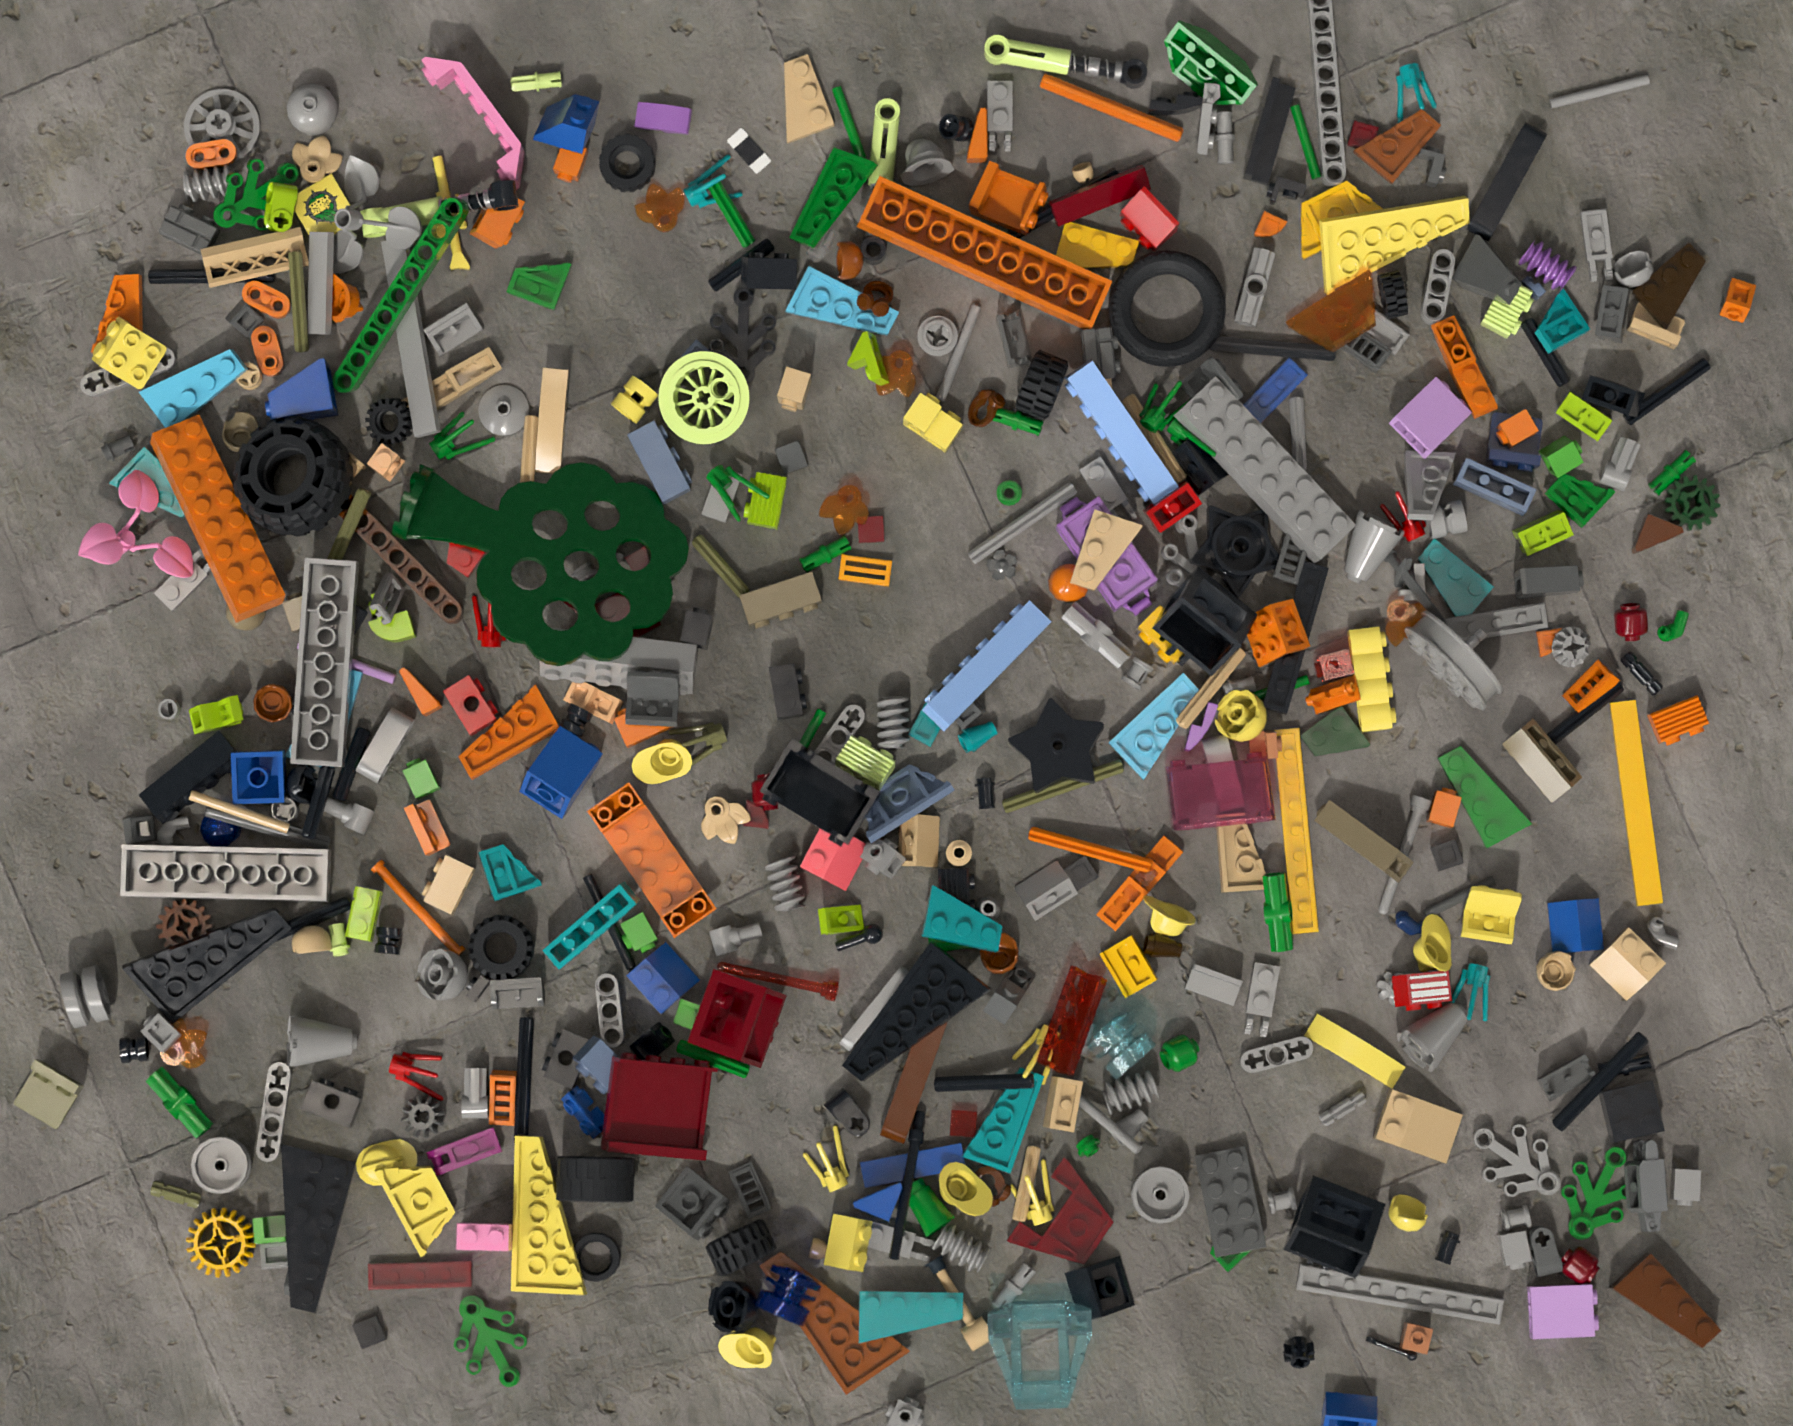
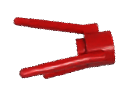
[1380,491,1426,542]
[472,595,506,647]
[389,1052,444,1101]

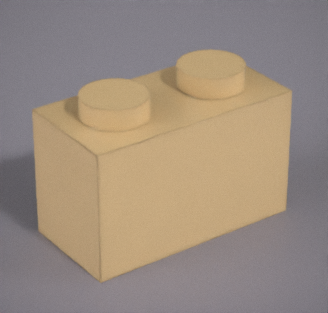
[777,367,812,412]
[422,855,476,915]

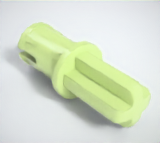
[511,71,562,92]

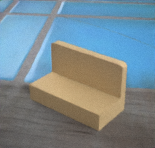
[1627,302,1685,349]
[899,814,940,867]
[1043,1076,1083,1132]

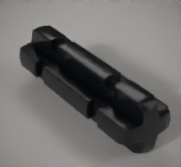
[1621,652,1663,695]

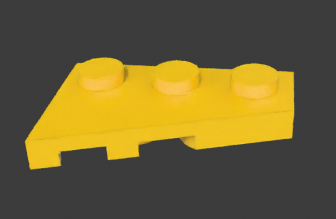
[1056,222,1139,268]

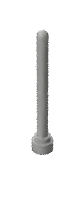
[1378,795,1432,914]

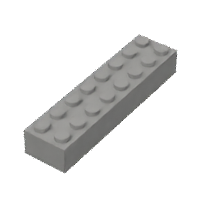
[1173,376,1356,564]
[290,558,359,767]
[120,844,332,902]

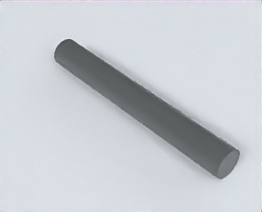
[1423,876,1496,916]

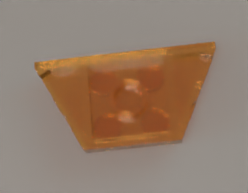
[1286,270,1376,352]

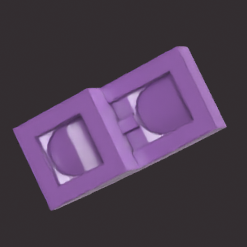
[634,102,692,134]
[1184,702,1218,752]

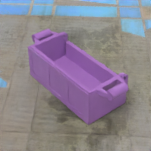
[1056,496,1158,616]

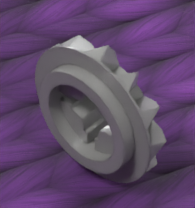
[917,316,958,357]
[1552,626,1591,667]

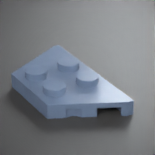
[866,764,955,843]

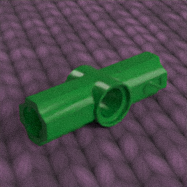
[1262,872,1294,952]
[146,1066,214,1139]

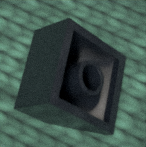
[1065,1256,1135,1323]

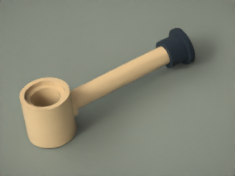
[925,1255,995,1351]

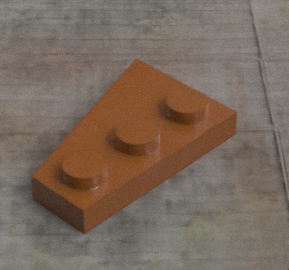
[1353,109,1441,185]

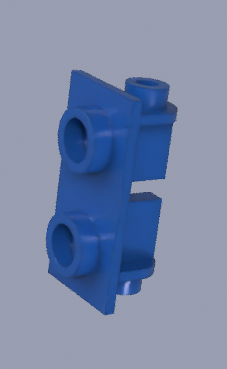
[561,1085,605,1139]

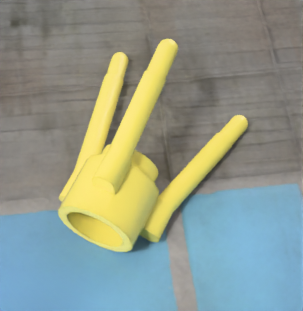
[1012,1024,1061,1085]
[803,1125,849,1192]
[1010,1159,1054,1226]

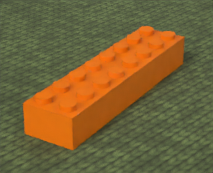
[150,415,286,623]

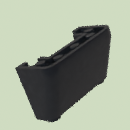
[760,738,881,847]

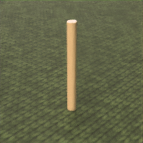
[189,790,290,833]

